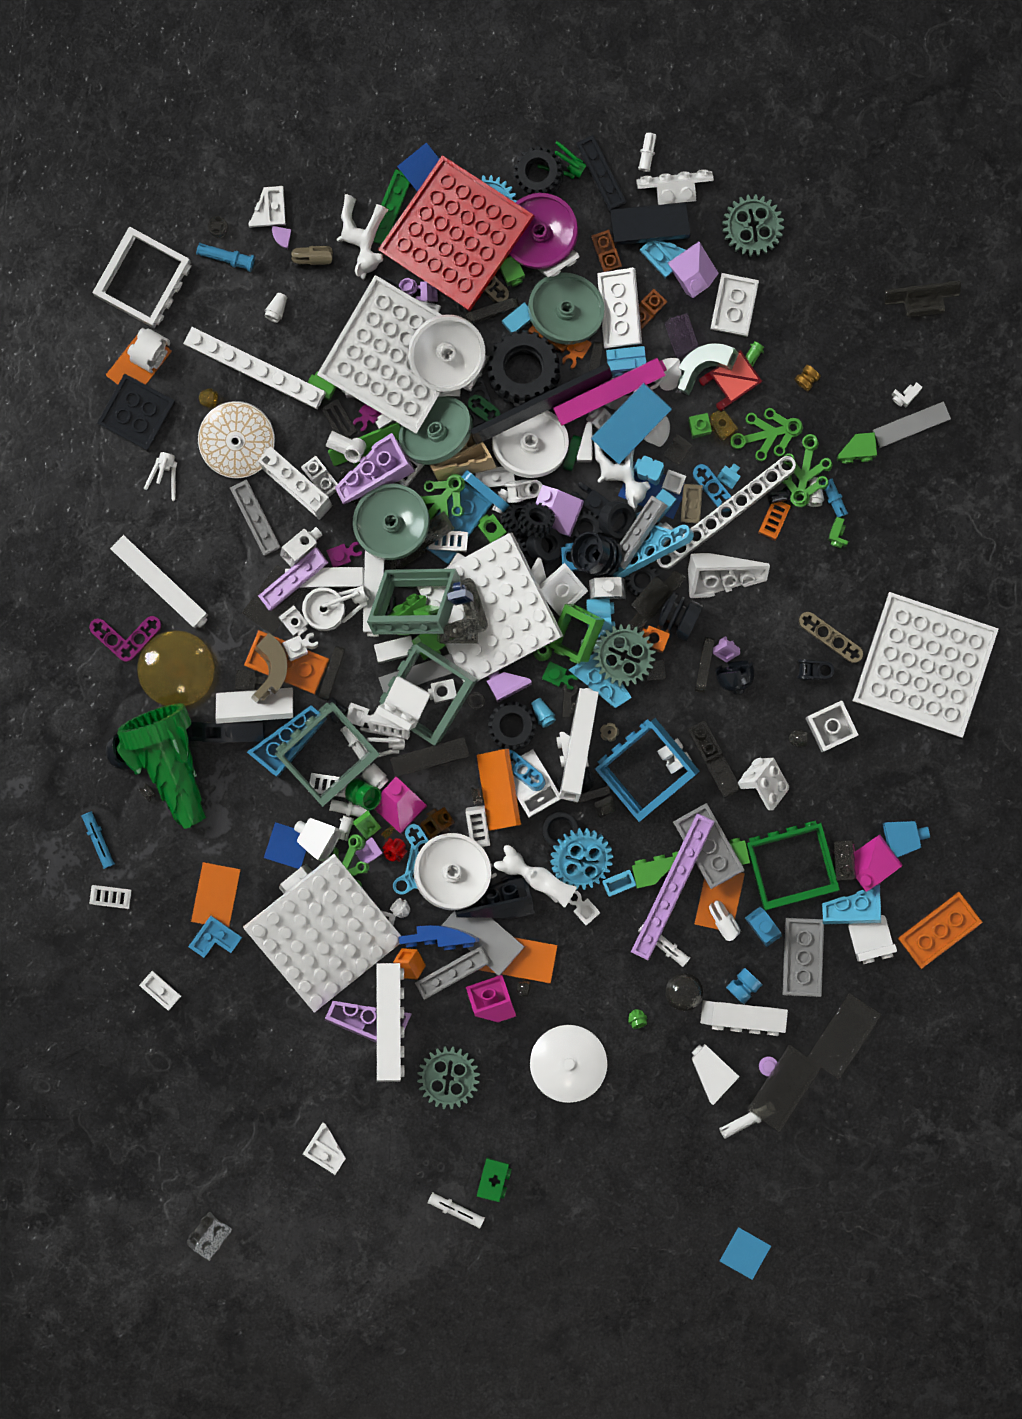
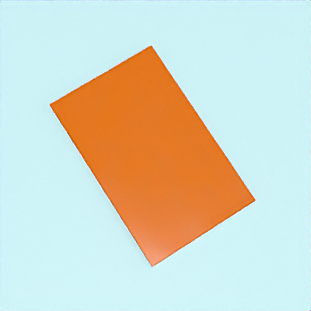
[106,334,172,385]
[191,862,240,927]
[695,873,745,930]

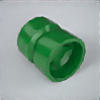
[345,778,382,811]

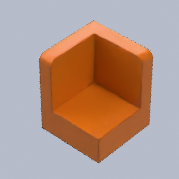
[393,948,426,979]

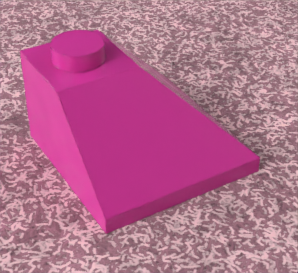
[374,777,427,834]
[851,834,903,892]
[466,975,516,1022]

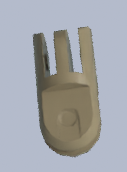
[291,246,333,265]

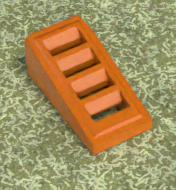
[758,502,791,541]

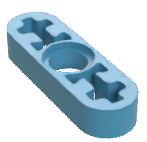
[693,464,732,512]
[461,470,510,512]
[509,750,546,791]

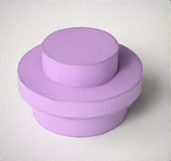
[399,278,418,296]
[759,1057,778,1076]

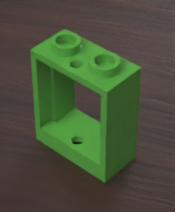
[549,604,605,664]

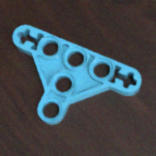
[612,512,694,578]
[393,824,429,894]

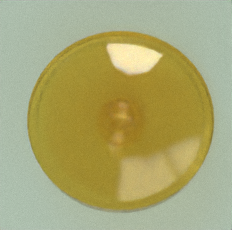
[137,631,215,706]

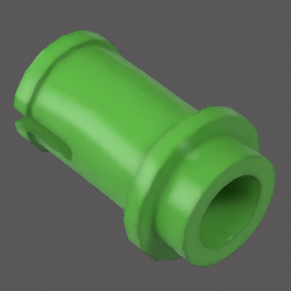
[745,341,764,367]

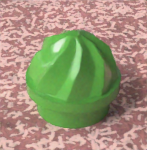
[628,1009,647,1029]

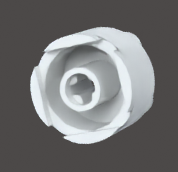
[127,328,170,373]

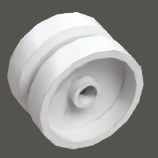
[302,587,346,631]

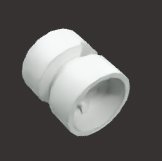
[657,738,692,774]

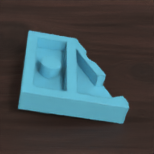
[640,241,686,278]

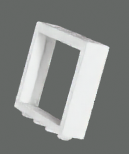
[92,227,191,328]
[258,446,332,520]

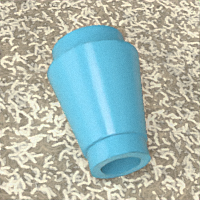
[531,698,556,728]

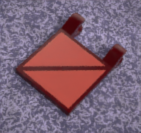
[699,350,762,411]

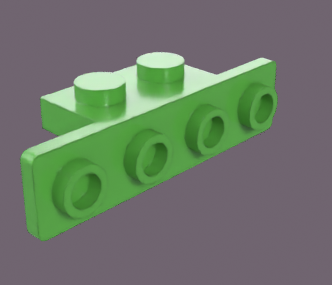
[328,422,401,467]

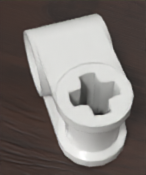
[504,479,542,503]

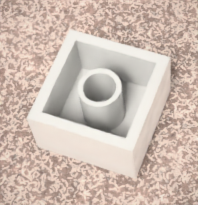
[806,701,858,752]

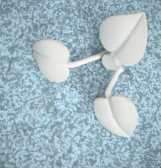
[606,358,682,447]

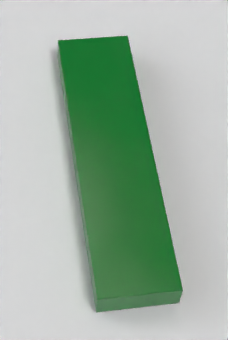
[373,169,411,245]

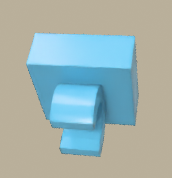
[717,464,741,489]

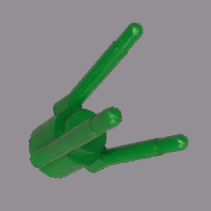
[537,141,586,179]

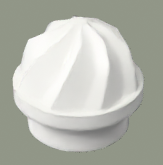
[390,898,410,918]

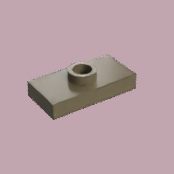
[681,484,703,523]

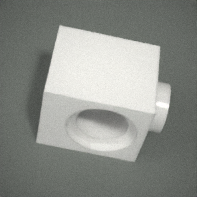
[428,679,457,704]

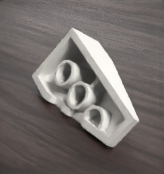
[688,553,770,598]

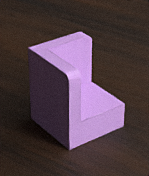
[356,838,383,866]

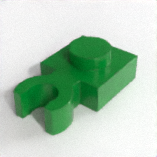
[542,661,578,690]

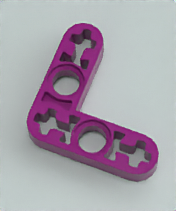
[89,616,162,662]

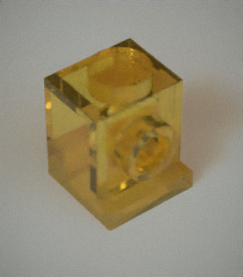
[710,410,738,442]

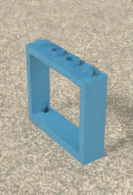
[595,718,700,822]

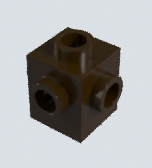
[420,807,455,839]

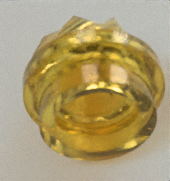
[199,388,218,408]

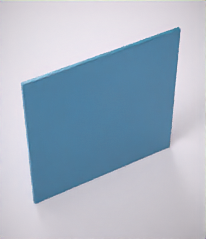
[720,1227,771,1280]

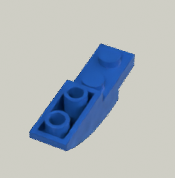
[399,925,479,950]

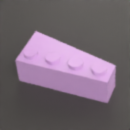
[325,1001,412,1043]

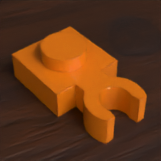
[562,340,592,369]

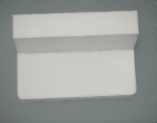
[374,636,413,664]

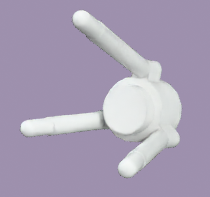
[144,452,177,501]
[322,585,371,623]
[360,727,405,757]

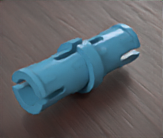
[822,479,848,518]

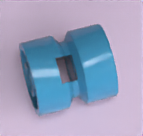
[726,968,762,1004]

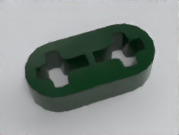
[468,395,500,422]
[563,434,582,471]

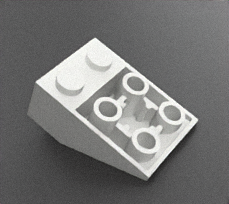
[511,749,561,818]

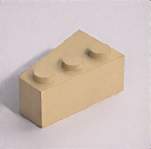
[429,434,497,481]

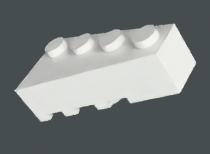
[700,1000,788,1036]

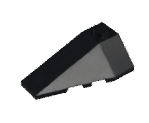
[455,874,535,918]

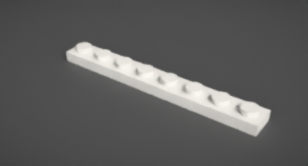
[183,327,326,409]

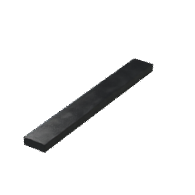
[471,363,612,445]

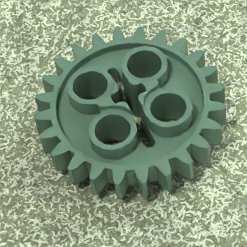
[722,194,784,257]
[593,624,656,686]
[417,1046,480,1109]

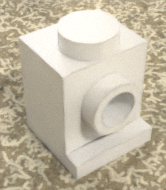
[279,605,308,636]

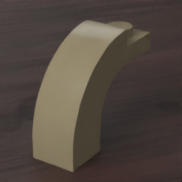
[251,633,287,703]

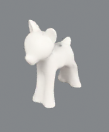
[337,194,389,280]
[594,442,651,511]
[494,845,577,908]

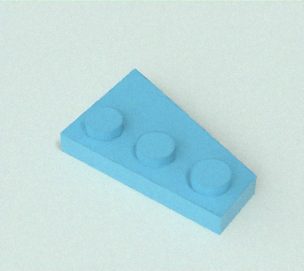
[569,652,631,708]
[822,885,881,924]

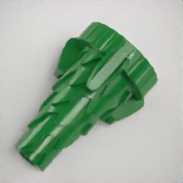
[117,703,206,829]

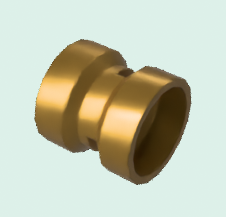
[794,365,821,391]

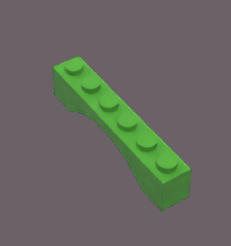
[632,838,750,889]

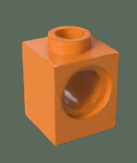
[642,626,670,653]

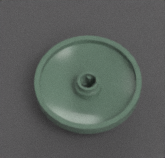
[528,273,605,345]
[399,396,473,465]
[353,484,430,560]

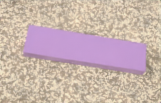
[258,547,329,611]

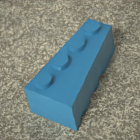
[247,706,327,778]

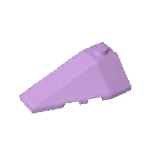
[335,433,415,504]

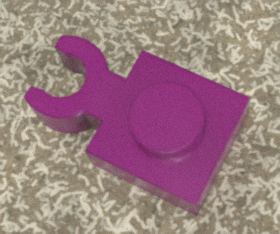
[353,404,382,432]
[326,542,362,567]

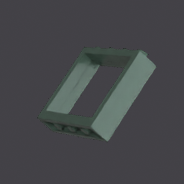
[367,569,461,635]
[379,642,478,746]
[275,702,380,807]

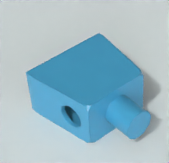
[883,821,930,857]
[745,907,782,947]

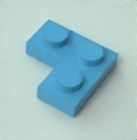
[188,915,242,958]

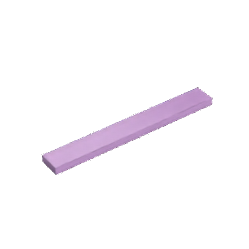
[631,813,715,960]

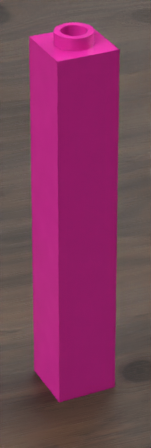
[553,358,667,425]

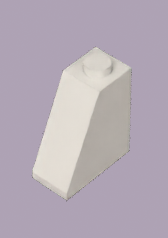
[692,1044,739,1105]

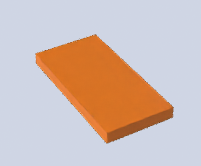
[244,630,330,694]
[477,749,521,831]
[898,892,983,969]
[479,937,557,983]

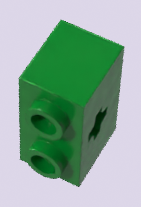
[477,1157,512,1202]

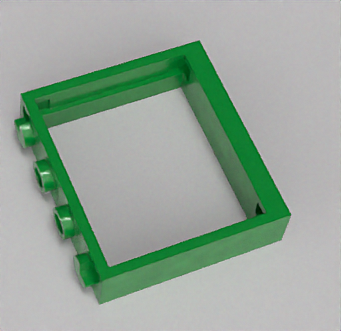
[746,821,840,910]

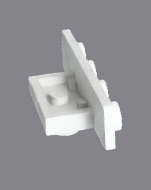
[636,170,714,205]

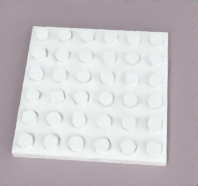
[317,275,441,434]
[417,533,563,682]
[853,592,998,738]
[243,854,401,1012]

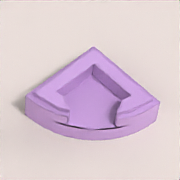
[272,226,291,249]

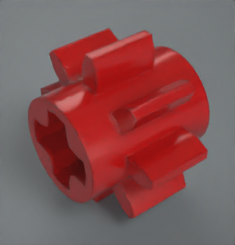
[382,838,407,862]

